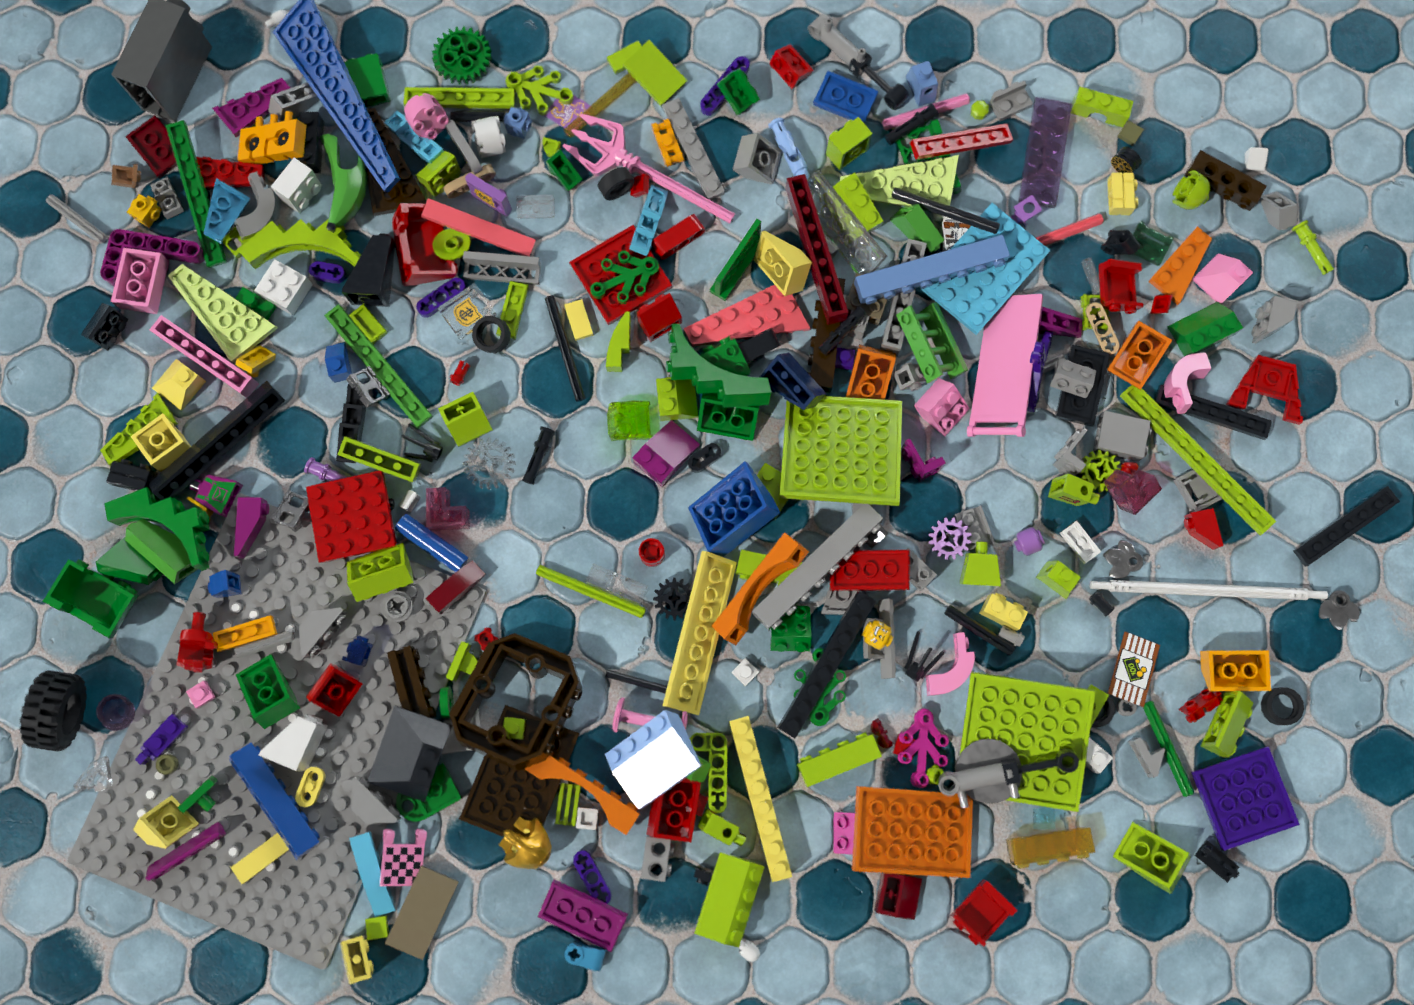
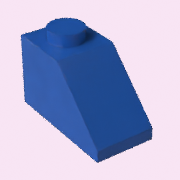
[325,342,352,383]
[208,570,241,598]

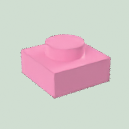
[186,680,216,709]

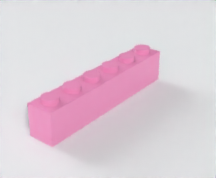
[149,315,259,398]

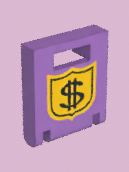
[465,173,512,217]

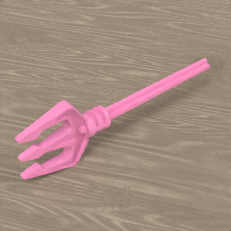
[563,114,735,224]

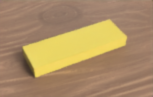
[231,833,289,884]

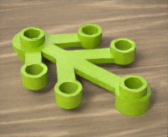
[505,65,574,115]

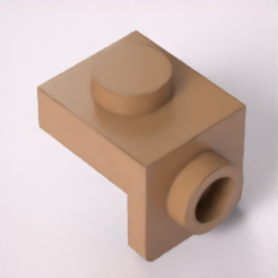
[111,164,141,188]

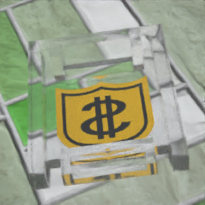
[438,283,497,340]

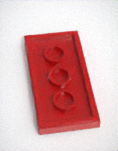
[830,550,910,591]

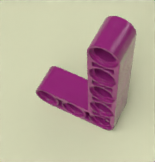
[100,229,205,286]

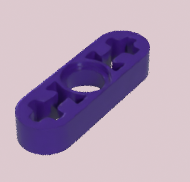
[416,277,466,318]
[573,850,612,904]

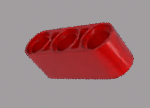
[651,214,706,260]

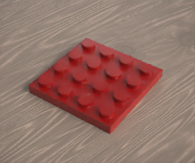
[569,225,673,325]
[306,470,397,563]

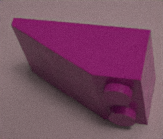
[632,420,700,487]

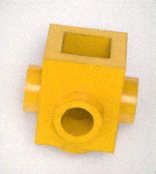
[127,194,162,228]

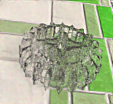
[463,437,516,490]

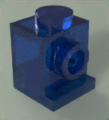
[342,635,373,667]

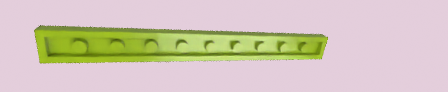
[1120,385,1276,536]

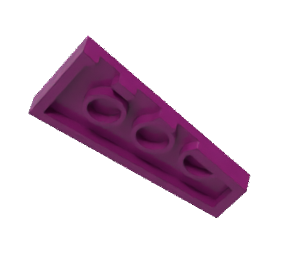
[212,78,290,137]

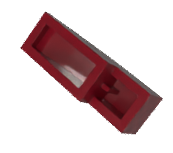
[425,560,486,615]

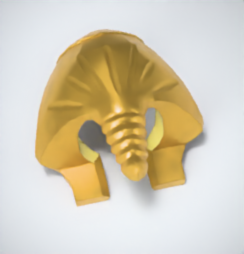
[499,816,552,869]

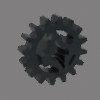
[653,577,692,621]

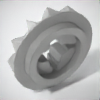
[381,591,413,623]

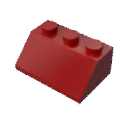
[646,778,701,843]

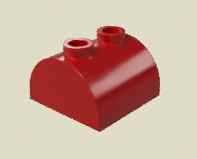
[306,663,363,717]

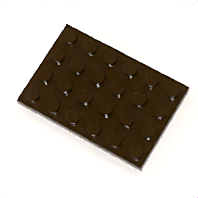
[459,705,580,837]

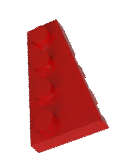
[196,156,265,190]

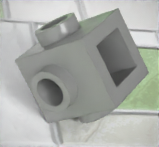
[894,362,926,391]

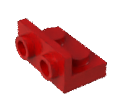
[769,44,814,89]

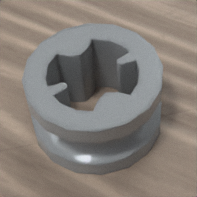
[1116,699,1137,716]

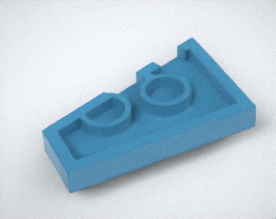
[204,178,250,244]

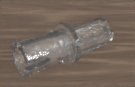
[1082,258,1100,295]

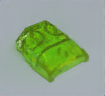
[607,401,653,441]

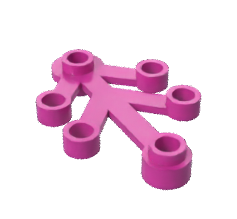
[898,709,949,788]

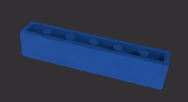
[229,742,320,860]

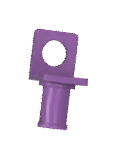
[1010,195,1042,227]

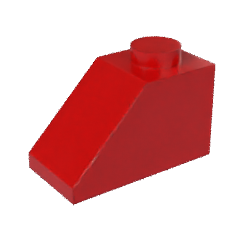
[1184,508,1224,550]

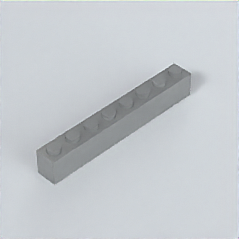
[752,504,883,631]

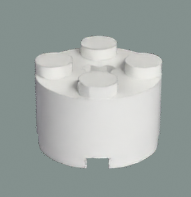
[471,116,506,159]

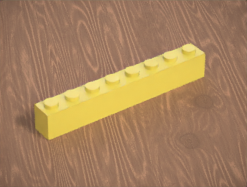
[729,716,792,882]

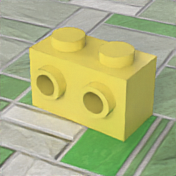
[979,593,1028,631]
[340,936,374,984]

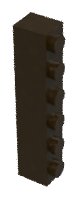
[807,278,846,393]

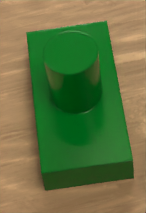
[235,287,276,320]
[177,775,218,813]

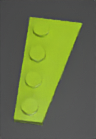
[100,393,178,466]

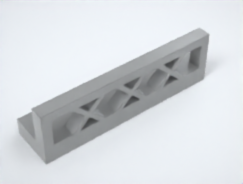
[463,251,541,285]

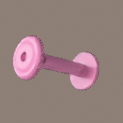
[612,697,688,732]

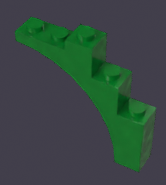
[666,324,771,408]
[104,487,210,571]

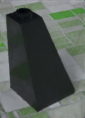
[342,233,395,307]

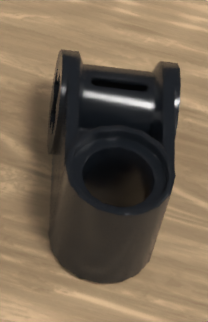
[1101,230,1140,255]

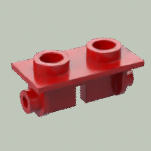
[1179,688,1222,723]

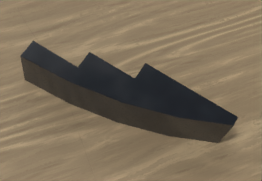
[336,384,366,463]

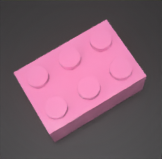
[111,248,169,314]

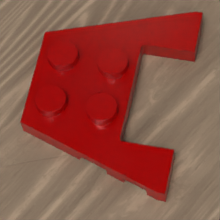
[1226,355,1303,425]

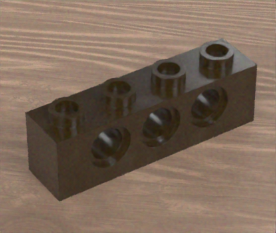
[1184,150,1267,211]

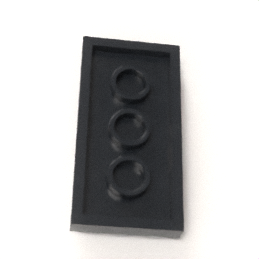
[1055,344,1110,427]

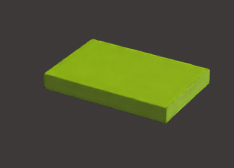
[623,40,687,106]

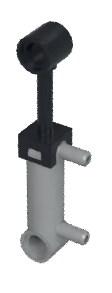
[808,14,909,110]
[939,748,1079,808]

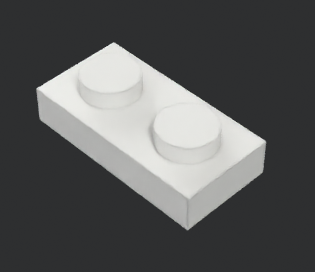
[1060,521,1101,564]

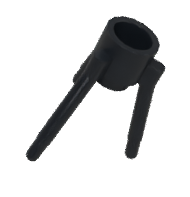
[401,423,443,462]
[904,631,944,682]

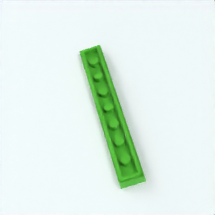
[324,304,433,429]

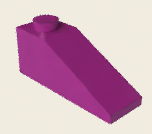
[1038,307,1082,338]
[234,497,270,559]

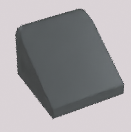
[866,527,888,549]

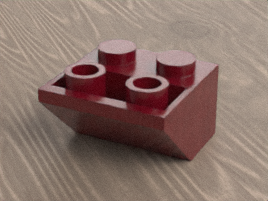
[874,873,922,920]

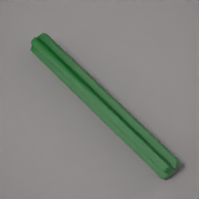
[1143,701,1194,797]

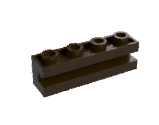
[387,645,436,718]

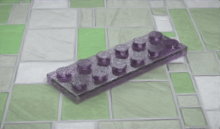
[1018,97,1072,209]

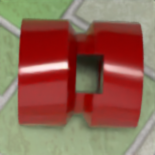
[639,538,665,567]

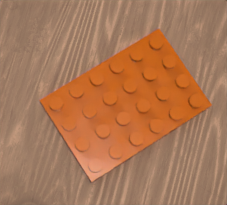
[852,786,973,878]

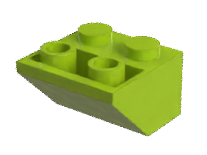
[416,151,462,197]
[438,392,493,447]

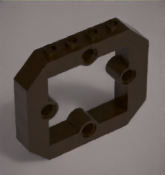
[449,633,583,771]

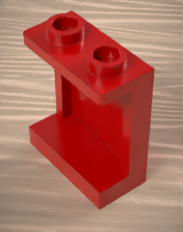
[1098,259,1144,314]
[950,879,1017,947]

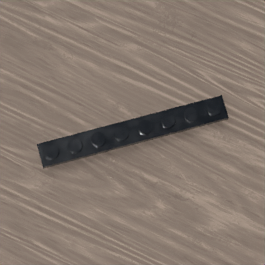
[777,591,876,739]

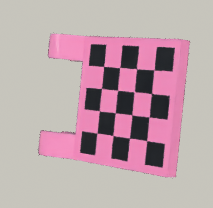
[380,829,427,886]

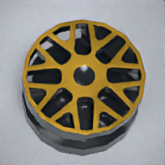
[1111,147,1142,173]

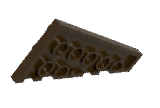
[365,108,427,216]

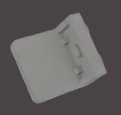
[1053,427,1088,476]

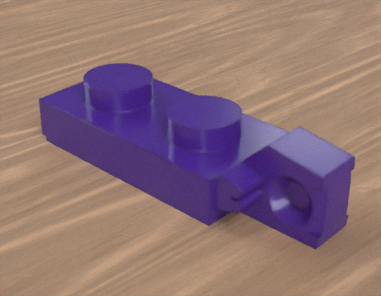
[135,714,188,765]

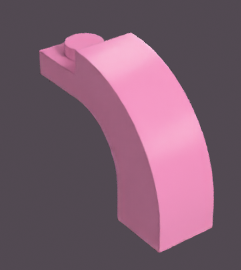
[1164,353,1211,414]
[925,632,975,696]

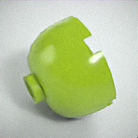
[1172,170,1210,210]

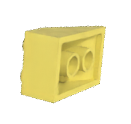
[754,231,812,296]

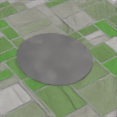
[956,739,1022,804]

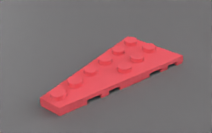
[683,285,810,347]

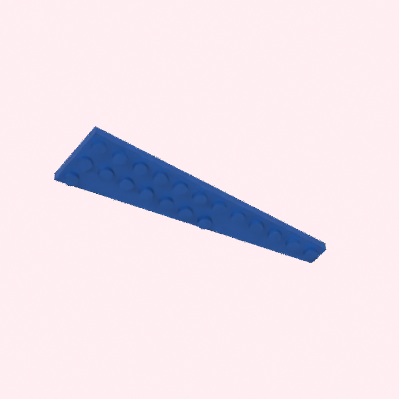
[273,0,400,192]

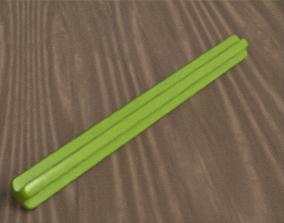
[536,565,646,618]

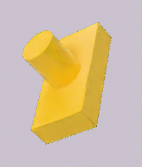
[235,345,276,378]

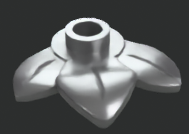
[1103,540,1143,578]
[1319,590,1359,630]

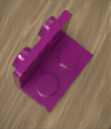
[901,438,946,482]

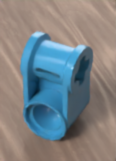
[565,942,606,971]

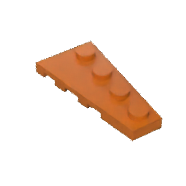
[1148,226,1212,305]

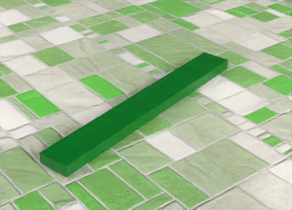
[166,120,227,268]

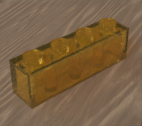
[1006,827,1095,869]

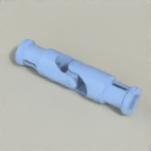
[768,117,815,187]

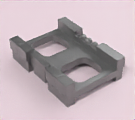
[346,366,390,408]
[270,489,310,532]

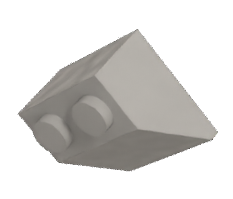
[733,133,782,184]

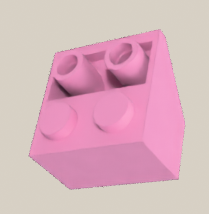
[914,378,970,436]

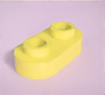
[295,767,325,807]

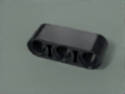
[738,328,780,362]

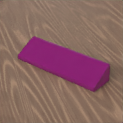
[146,822,226,881]

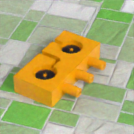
[237,111,306,164]

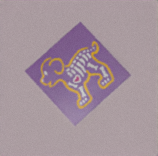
[544,95,592,133]

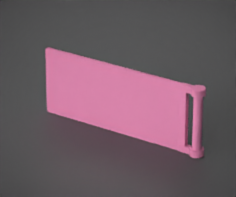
[967,294,1043,437]

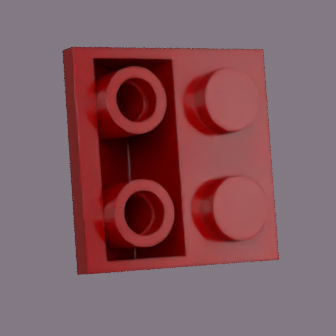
[637,293,683,342]

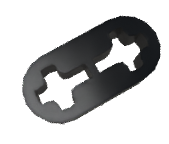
[688,443,721,473]

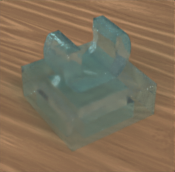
[1033,808,1055,830]

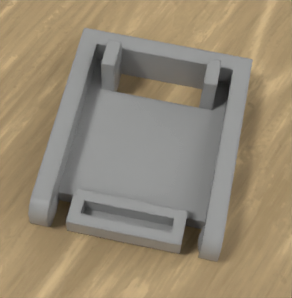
[1173,459,1222,512]

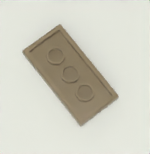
[385,865,459,960]

